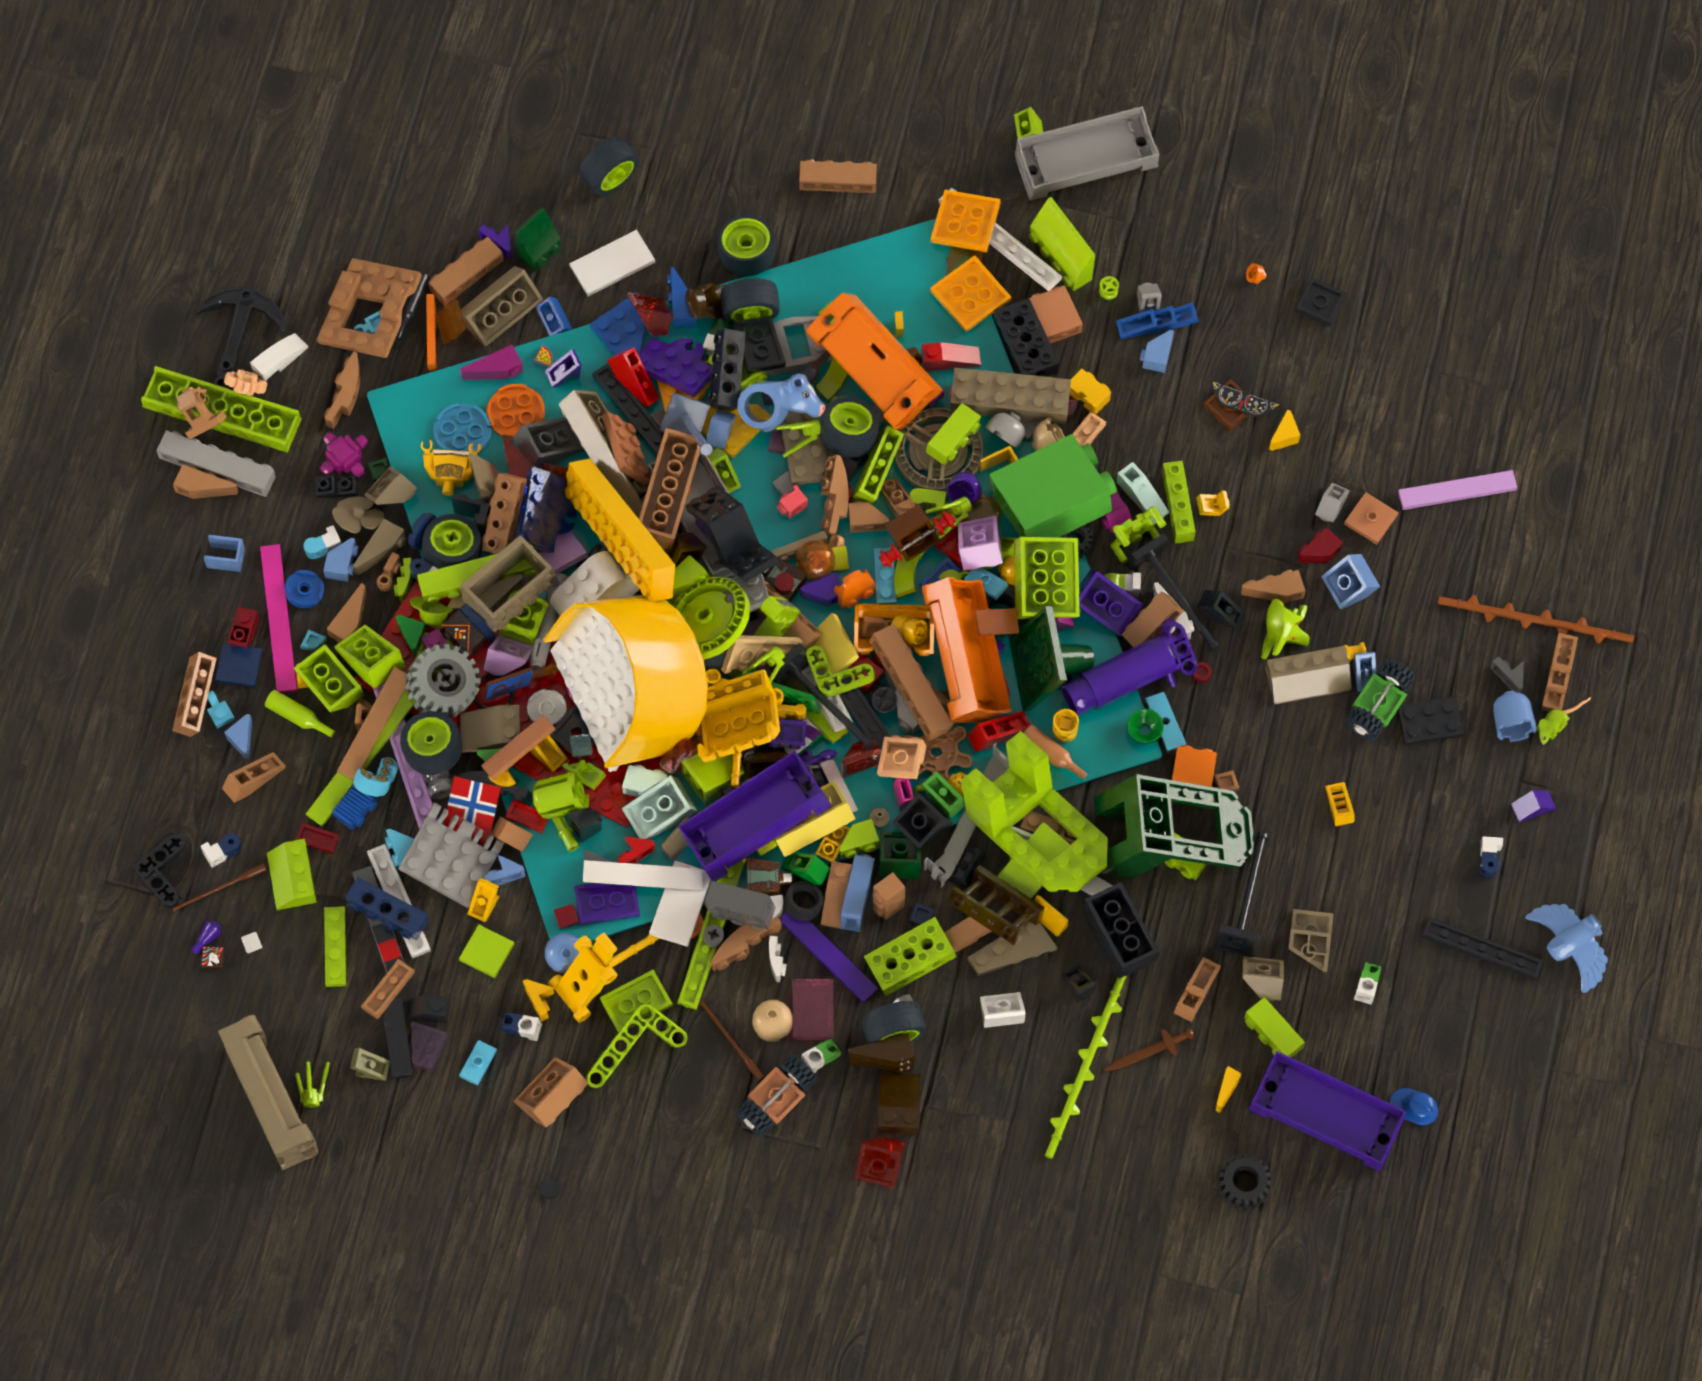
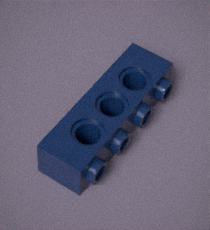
[345,877,429,941]

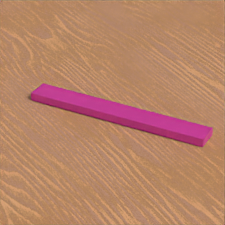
[260,544,297,694]

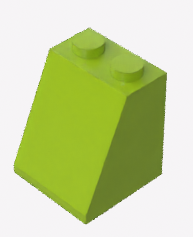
[682,754,746,806]

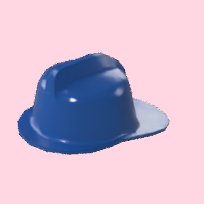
[1390,1088,1438,1126]

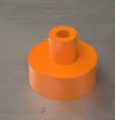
[1246,263,1266,284]

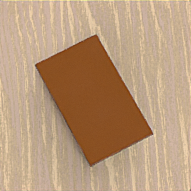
[975,608,1019,635]

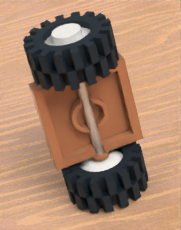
[736,1054,817,1137]

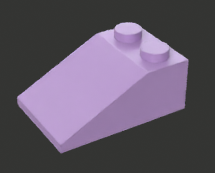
[958,515,1003,570]

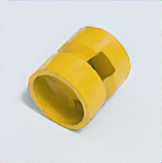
[891,615,928,645]
[1052,709,1079,743]

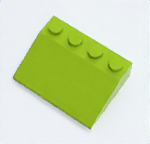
[1029,197,1095,291]
[1014,537,1080,619]

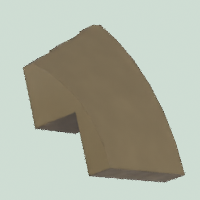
[1289,909,1334,972]

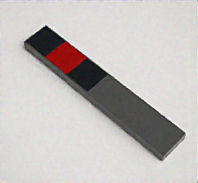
[352,866,404,974]

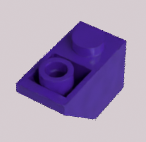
[800,572,842,607]

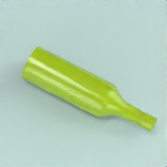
[265,690,335,737]

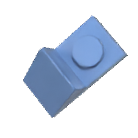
[484,855,526,886]

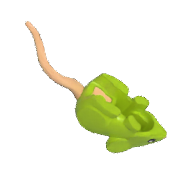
[1537,697,1591,745]

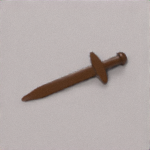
[1104,1028,1194,1072]

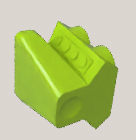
[499,590,549,645]

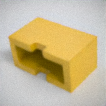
[1069,369,1111,415]

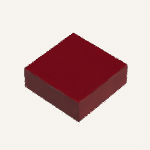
[554,904,579,930]

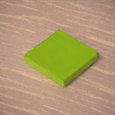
[459,925,514,978]

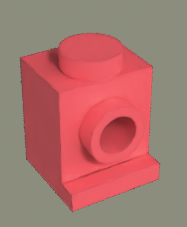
[776,485,808,519]

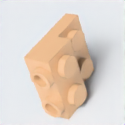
[877,735,926,779]

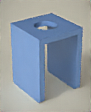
[204,535,245,572]

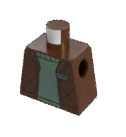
[747,858,792,896]

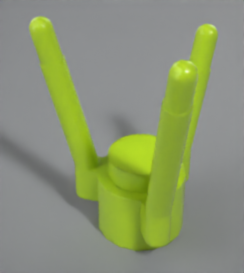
[776,419,821,457]
[925,497,972,539]
[742,646,785,683]
[295,1061,330,1108]

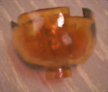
[796,540,836,580]

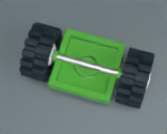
[1345,658,1415,741]

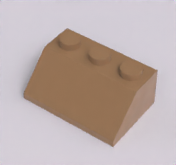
[513,1057,588,1128]

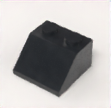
[892,793,953,849]

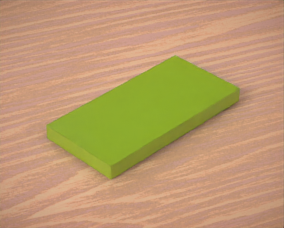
[997,822,1070,899]

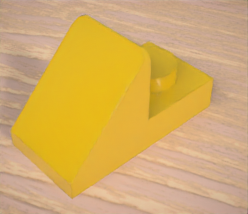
[467,878,499,922]
[523,979,554,1022]

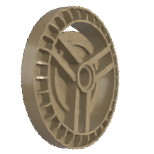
[894,408,983,493]

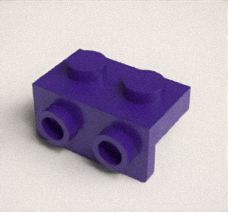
[768,719,807,749]

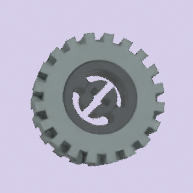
[405,644,481,718]

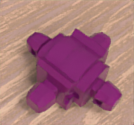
[320,433,368,477]

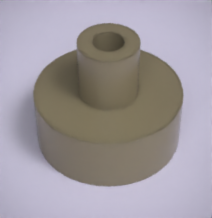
[869,808,890,829]

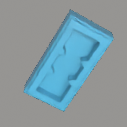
[964,567,1008,600]
[459,1040,497,1086]

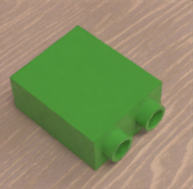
[989,434,1117,538]

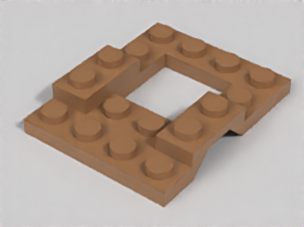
[317,258,422,358]

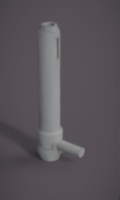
[529,570,568,670]

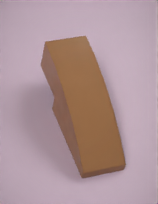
[944,917,992,953]
[1174,957,1221,1022]

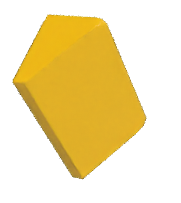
[1034,895,1068,937]

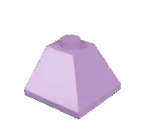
[484,635,534,676]

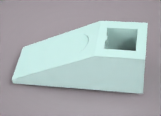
[1117,462,1169,524]

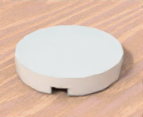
[527,689,567,727]

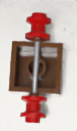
[878,504,956,568]

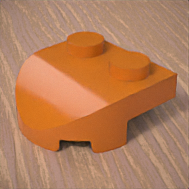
[834,569,876,610]

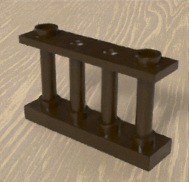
[948,865,1045,945]

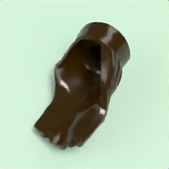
[685,283,726,319]

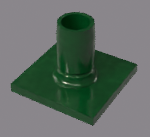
[1009,606,1094,711]

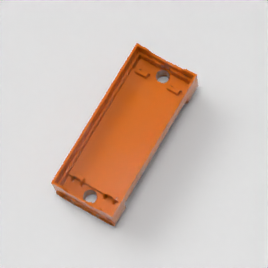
[806,293,943,430]
[922,577,1012,723]

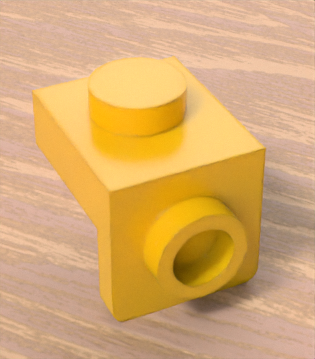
[1196,491,1229,516]

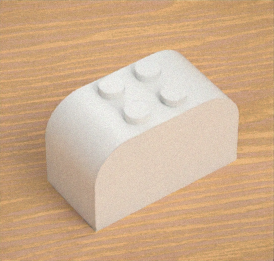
[550,551,639,616]

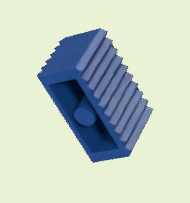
[332,785,378,830]

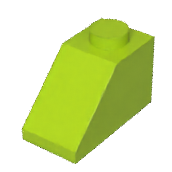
[1014,107,1043,139]
[707,448,741,493]

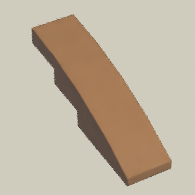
[1541,633,1578,712]

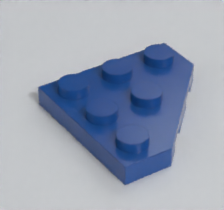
[590,292,648,355]

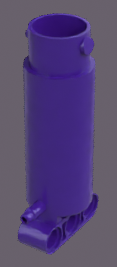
[1061,619,1198,716]

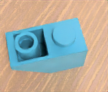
[384,829,414,872]

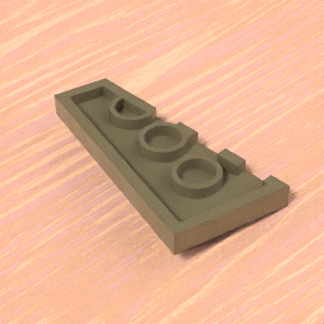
[967,921,1057,976]

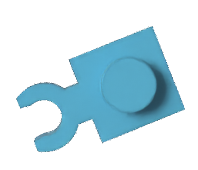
[354,311,381,334]

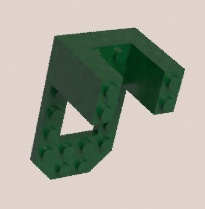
[1094,774,1255,878]

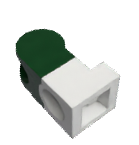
[703,318,729,355]

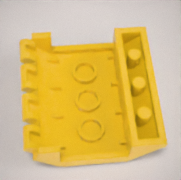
[697,669,780,763]

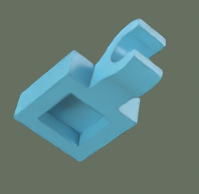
[207,690,235,728]

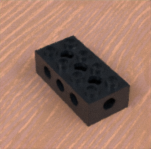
[993,298,1059,377]

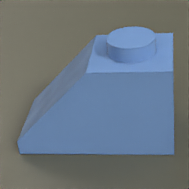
[1140,330,1174,373]

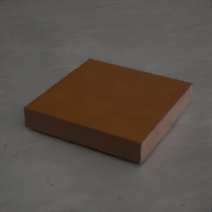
[1203,379,1249,431]

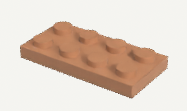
[602,411,650,486]

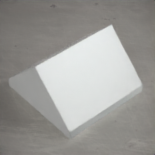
[980,992,1025,1028]

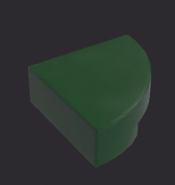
[368,458,388,483]

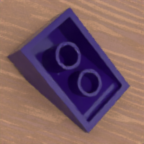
[1079,569,1143,637]

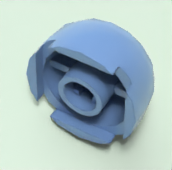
[544,933,579,973]

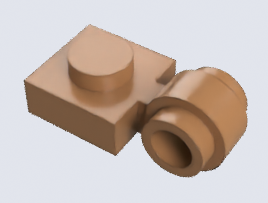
[377,552,402,592]

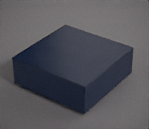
[909,903,935,926]

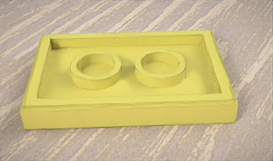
[813,613,859,674]

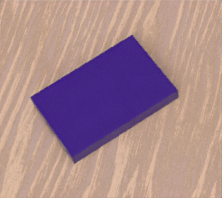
[574,883,640,926]

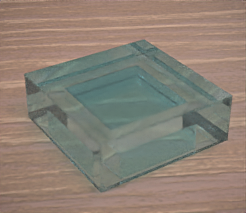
[569,734,593,757]

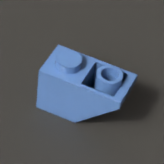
[323,538,359,582]

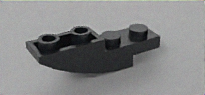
[451,771,533,803]

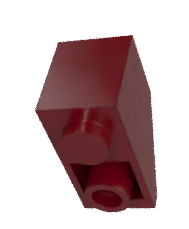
[1298,528,1343,563]
[227,607,260,648]

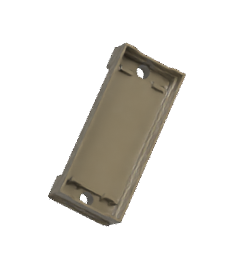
[218,1015,319,1171]

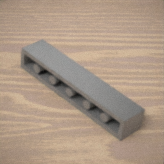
[157,430,276,497]

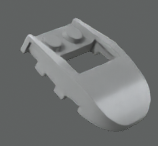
[767,316,832,376]

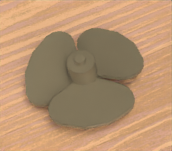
[332,497,384,533]

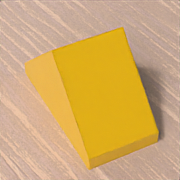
[1269,410,1300,451]

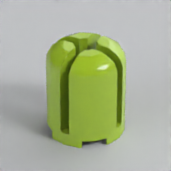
[533,771,589,819]

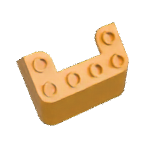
[854,604,934,656]

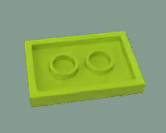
[599,970,673,1032]

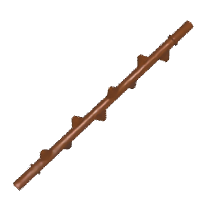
[1438,595,1634,644]

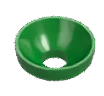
[1127,708,1164,744]

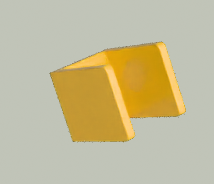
[979,446,1018,490]

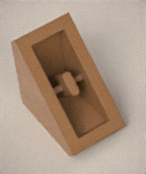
[491,816,533,852]

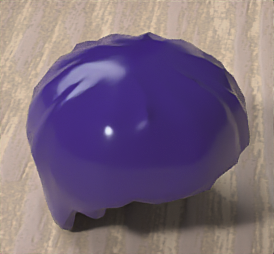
[947,472,982,504]

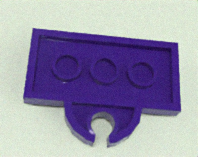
[638,337,713,397]

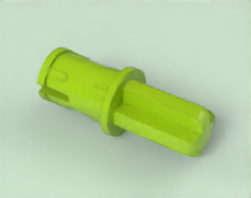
[552,815,580,852]

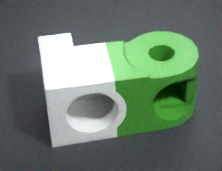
[1354,962,1381,1005]
[801,1039,841,1073]

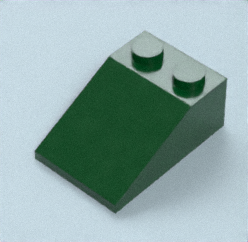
[515,207,561,272]

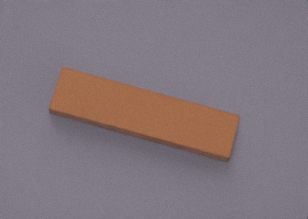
[481,714,556,781]

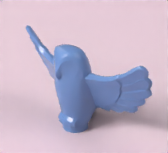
[1525,904,1608,993]

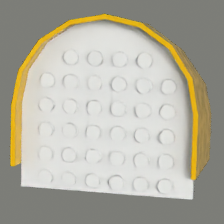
[543,595,708,772]

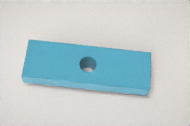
[1145,692,1186,753]

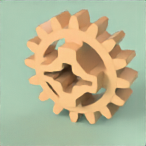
[224,370,267,396]

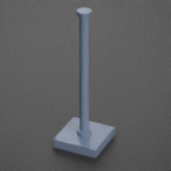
[660,393,712,455]

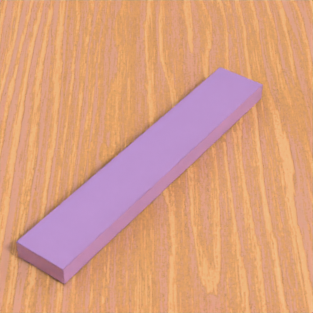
[1398,470,1517,510]

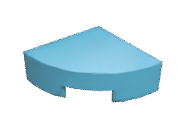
[300,630,327,651]

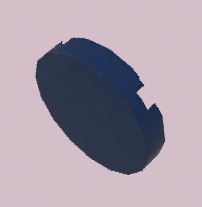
[408,512,436,550]

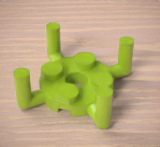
[1111,506,1166,564]

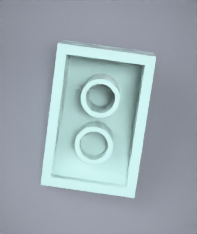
[622,775,698,840]

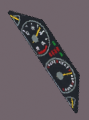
[1209,380,1281,417]

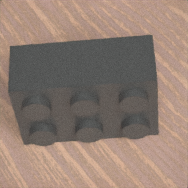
[704,881,776,930]

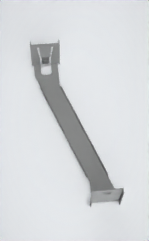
[924,743,1010,888]

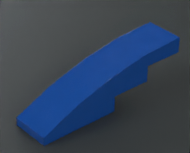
[1116,302,1199,339]

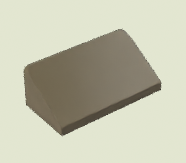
[661,817,690,861]

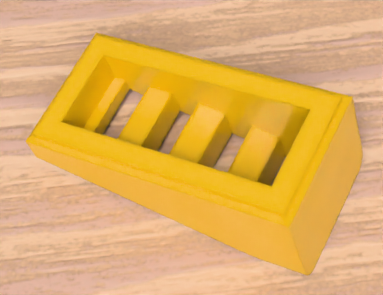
[1325,782,1355,826]
[1216,1066,1241,1113]

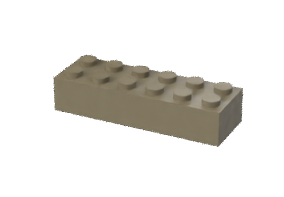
[950,368,1071,424]

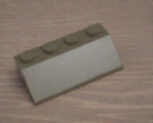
[457,266,544,347]
[1265,646,1352,705]

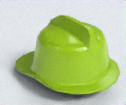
[410,597,453,630]

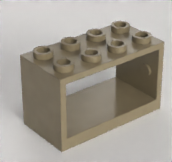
[461,535,554,633]

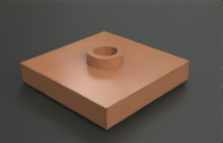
[1344,493,1399,545]

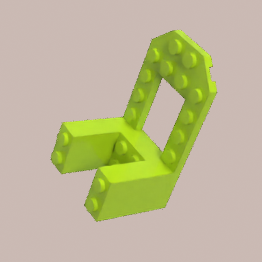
[961,731,1108,892]

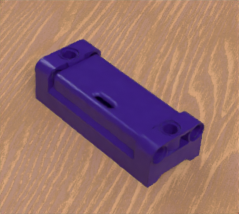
[678,750,832,882]
[1249,1051,1406,1171]

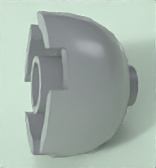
[985,412,1025,448]

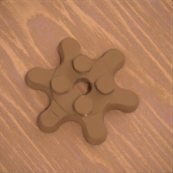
[902,726,972,782]

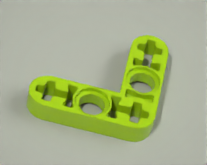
[806,646,875,698]

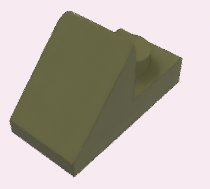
[350,1048,390,1081]

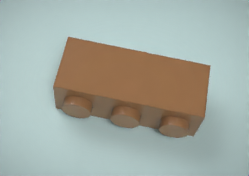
[1121,591,1184,647]
[872,872,905,921]

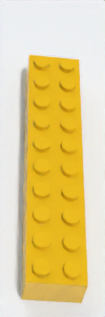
[565,459,675,602]

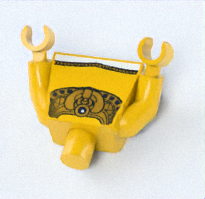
[421,440,482,496]

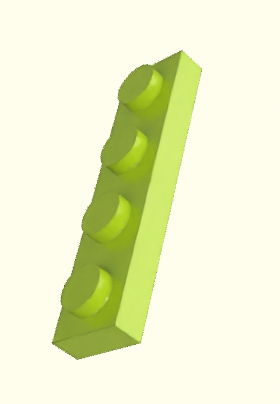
[324,906,347,987]

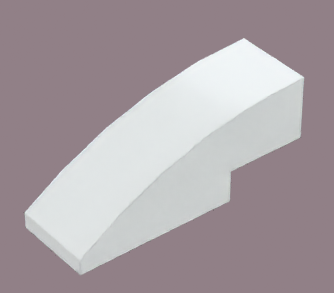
[250,334,308,381]

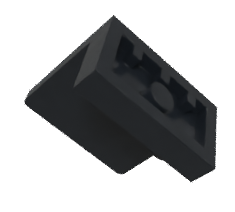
[451,494,491,539]

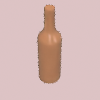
[1023,724,1088,780]

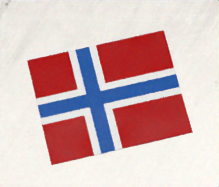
[444,776,501,844]

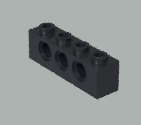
[708,328,746,411]

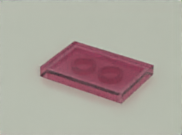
[792,979,834,1040]

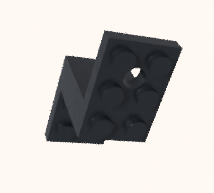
[685,486,779,582]

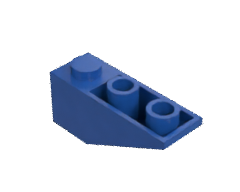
[667,267,697,328]

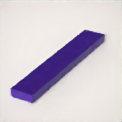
[779,912,878,1004]

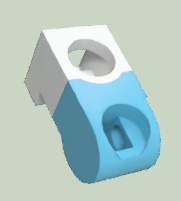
[304,525,341,559]

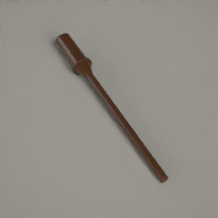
[172,863,267,911]
[700,1001,765,1082]

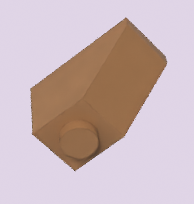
[848,501,889,533]

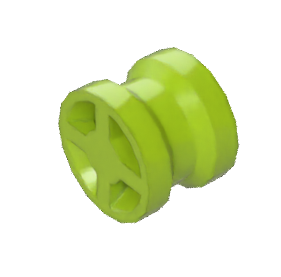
[1099,276,1119,300]

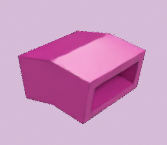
[893,778,914,810]

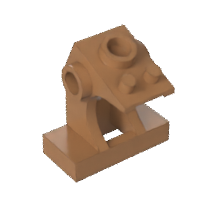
[176,387,227,440]

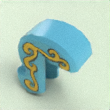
[353,757,398,797]

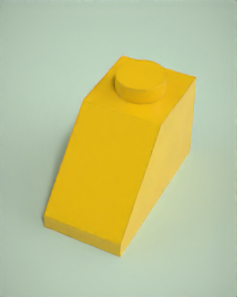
[530,735,567,772]

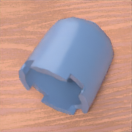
[1493,691,1537,742]

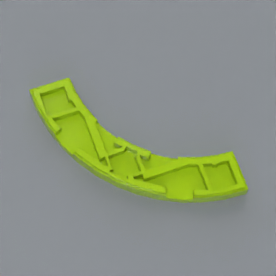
[815,301,848,402]
[894,508,958,598]

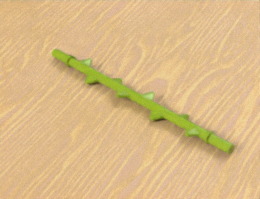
[1045,976,1126,1159]

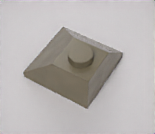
[364,466,417,505]
[1243,956,1284,1001]

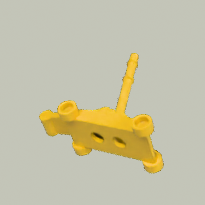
[706,669,806,788]
[548,933,660,1023]

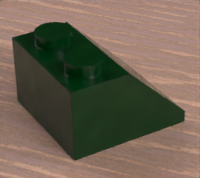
[879,832,921,879]

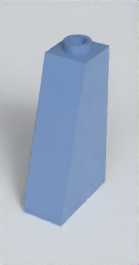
[840,854,875,932]

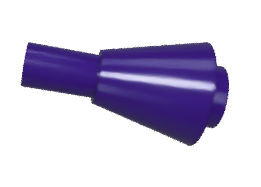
[191,920,222,955]

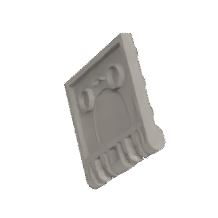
[398,802,505,908]

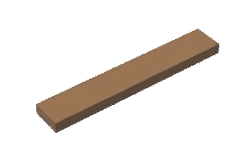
[337,667,409,780]

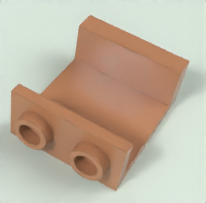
[1030,285,1083,344]

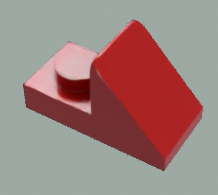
[617,836,655,864]

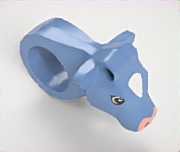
[737,373,825,432]

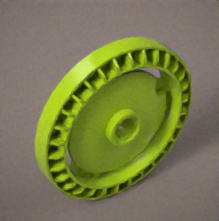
[672,577,750,660]

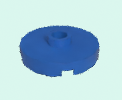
[285,570,324,608]

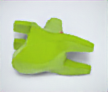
[1261,599,1310,660]

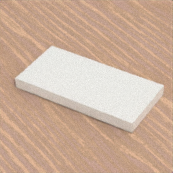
[569,230,655,296]
[649,861,711,947]

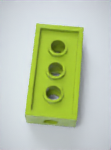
[864,917,957,996]

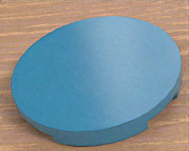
[433,403,492,455]

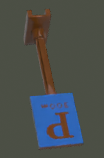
[484,663,560,701]

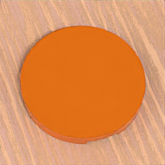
[487,384,545,440]

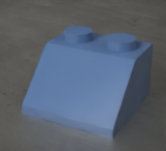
[1321,554,1380,609]

